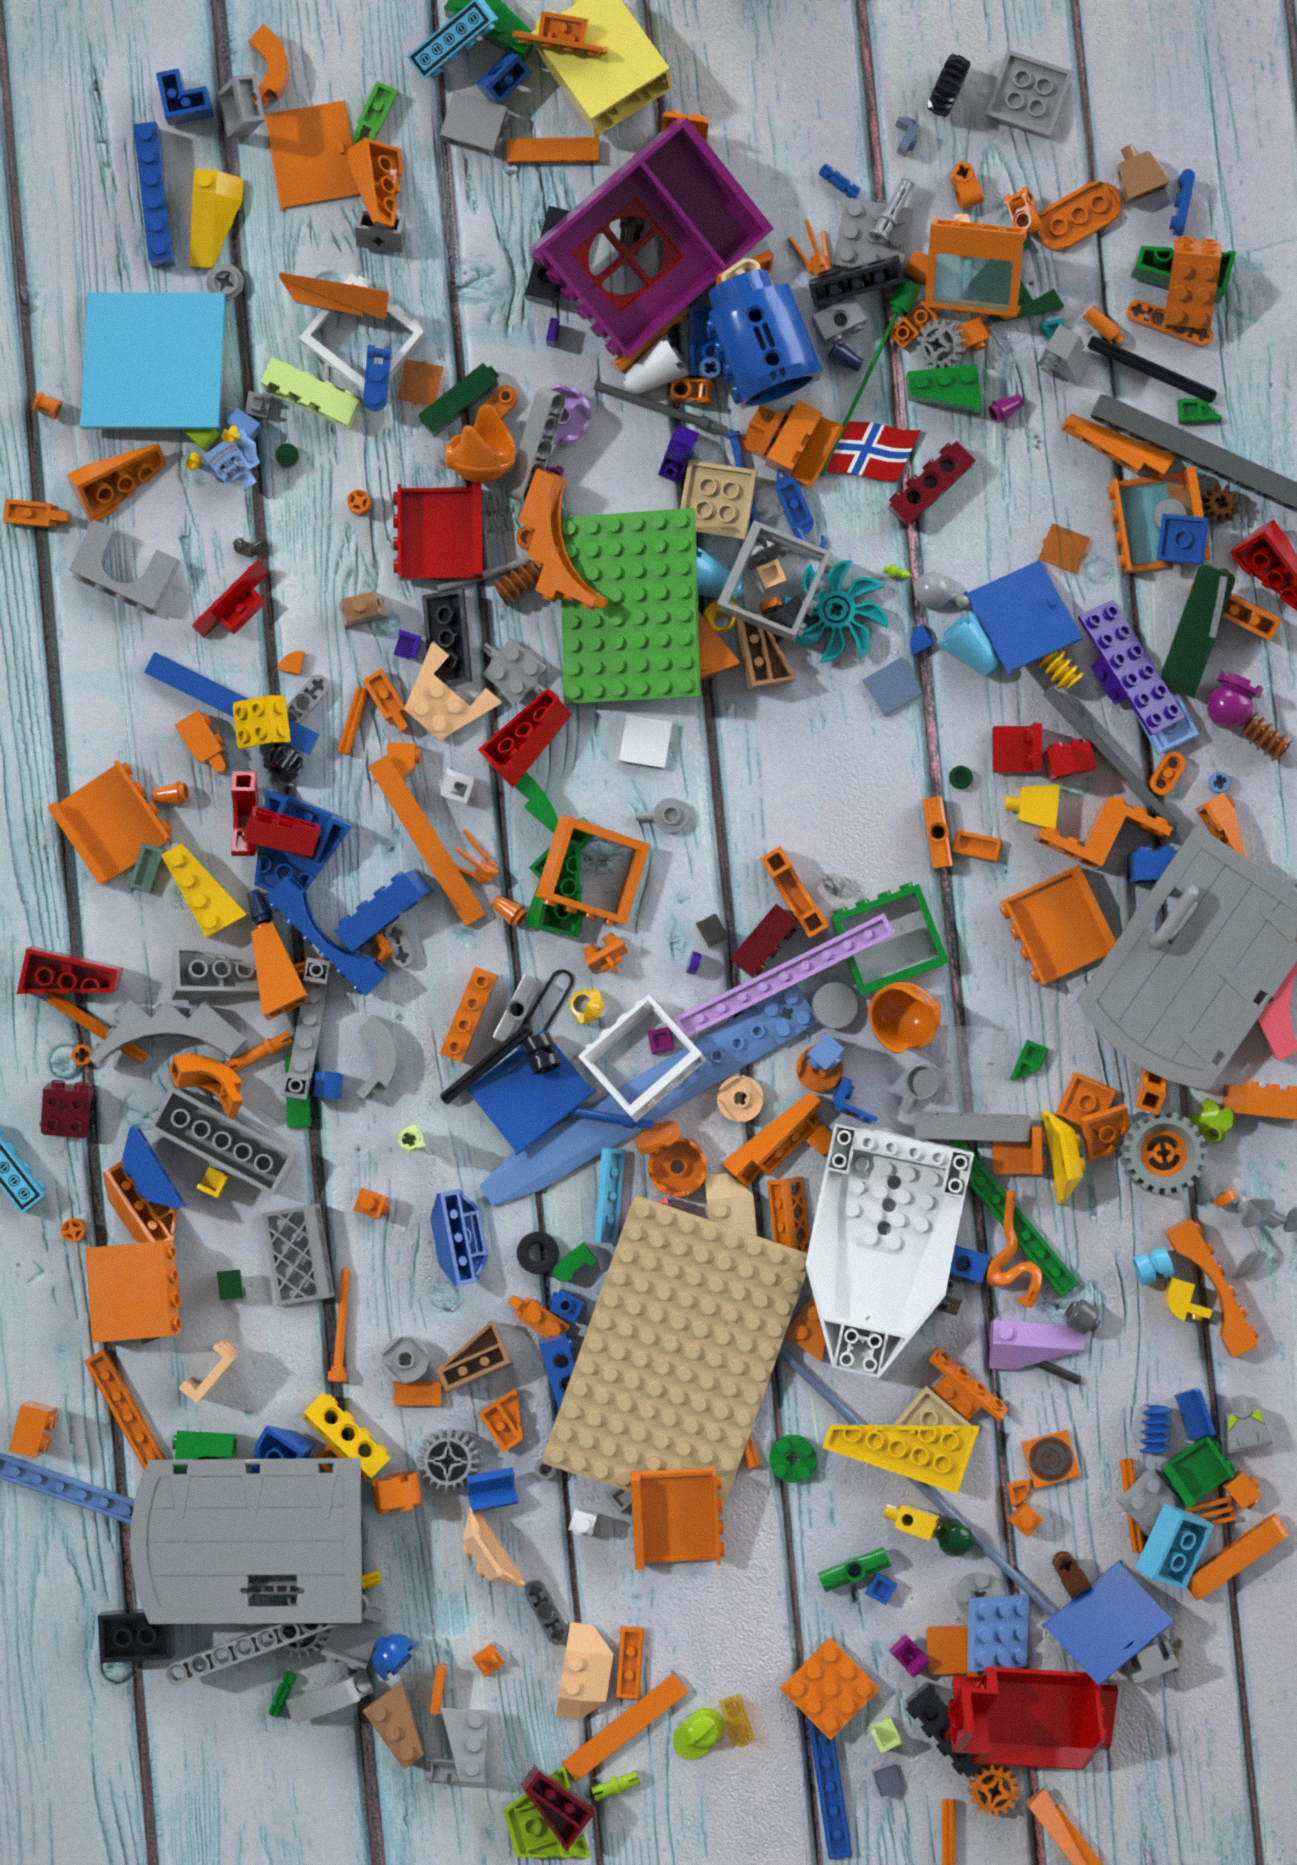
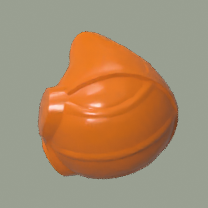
[445,404,517,483]
[868,982,941,1054]

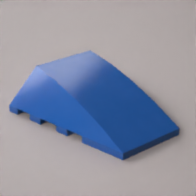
[254,790,352,892]

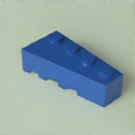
[334,869,434,953]

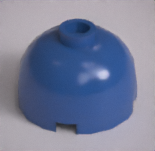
[372,1634,419,1682]

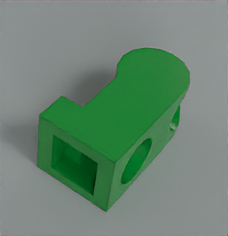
[553,1242,598,1282]

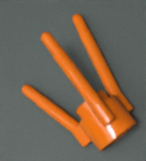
[788,219,832,276]
[455,829,499,884]

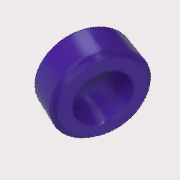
[685,951,702,975]

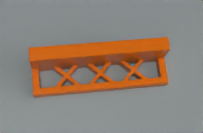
[767,1177,811,1253]

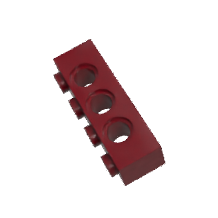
[888,440,976,528]

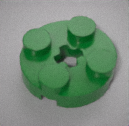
[769,1434,816,1483]

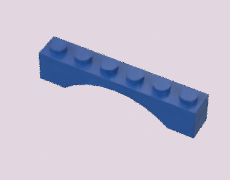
[133,122,176,268]
[266,874,390,996]

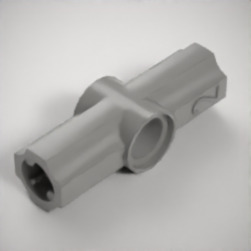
[493,974,542,1042]

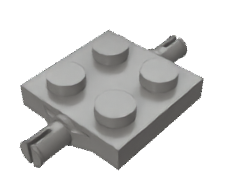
[481,638,548,704]

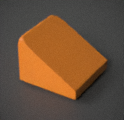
[805,1123,833,1156]

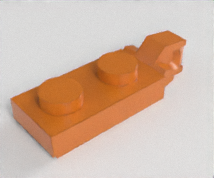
[3,499,71,528]
[362,669,410,733]
[508,1295,570,1338]

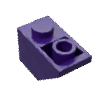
[658,424,700,483]

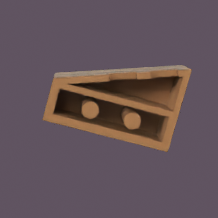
[735,614,797,691]
[437,1319,514,1393]
[363,1678,425,1769]

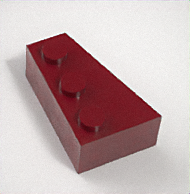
[729,904,798,978]
[521,1765,595,1852]

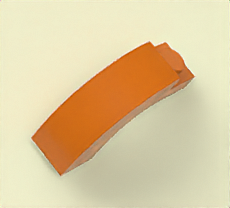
[248,24,289,108]
[169,1054,242,1118]
[1135,1068,1167,1115]

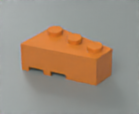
[764,400,823,477]
[698,611,741,681]

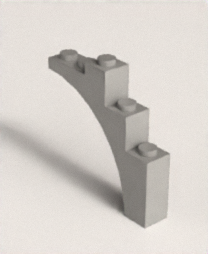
[89,1000,247,1067]

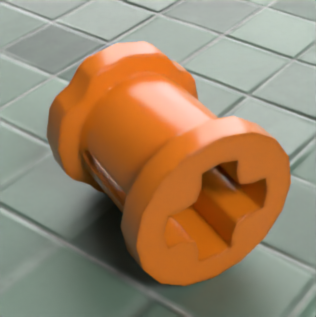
[32,391,63,420]

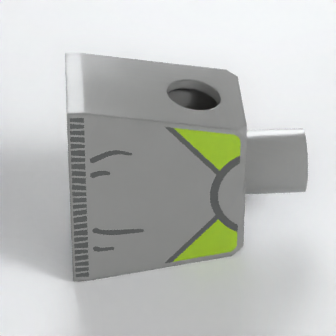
[1223,1395,1273,1454]

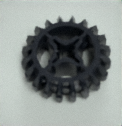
[927,53,971,117]

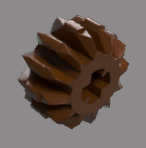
[1201,484,1240,525]

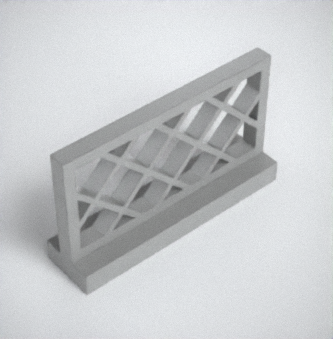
[262,1203,335,1306]

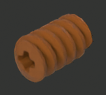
[494,560,541,608]
[1241,711,1293,762]

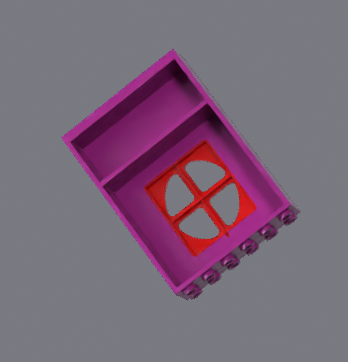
[529,118,774,358]

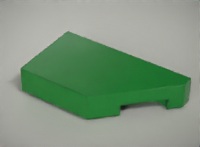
[1177,398,1222,424]
[1009,1040,1049,1081]

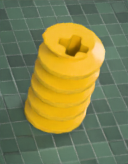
[1039,650,1084,692]

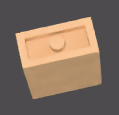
[179,1341,239,1404]

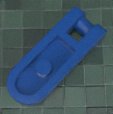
[1169,169,1195,236]
[363,345,392,412]

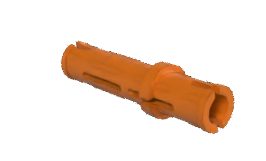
[225,1030,294,1072]

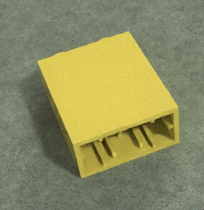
[531,0,673,138]

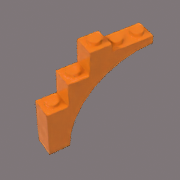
[518,468,608,610]

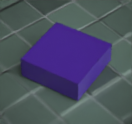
[546,317,560,347]

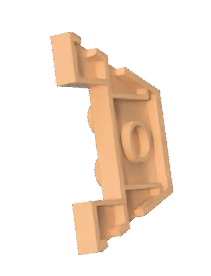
[404,642,502,740]

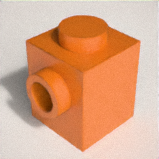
[956,316,991,353]
[1221,1470,1261,1510]

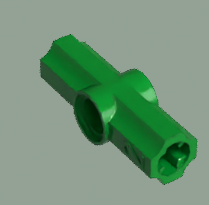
[818,1547,891,1593]

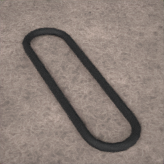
[523,969,574,1039]

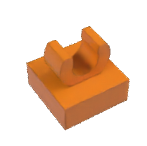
[472,1643,505,1677]

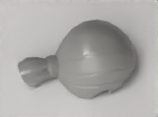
[914,572,969,609]

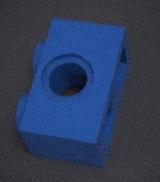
[475,51,532,105]
[949,1245,990,1286]

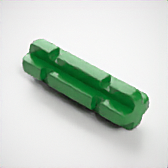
[268,1671,297,1718]

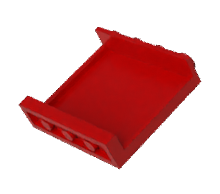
[393,483,483,581]

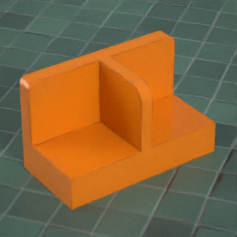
[740,406,785,459]

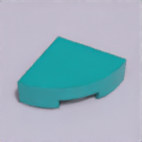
[1039,318,1064,340]

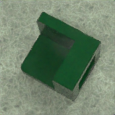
[217,1269,246,1300]

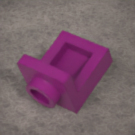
[889,1634,930,1678]

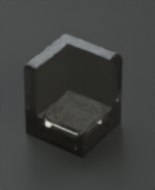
[695,914,729,949]

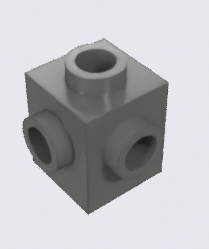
[934,1279,965,1315]

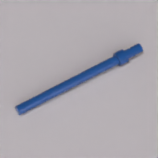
[568,1107,654,1130]

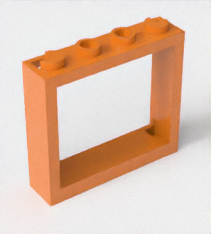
[536,815,650,927]

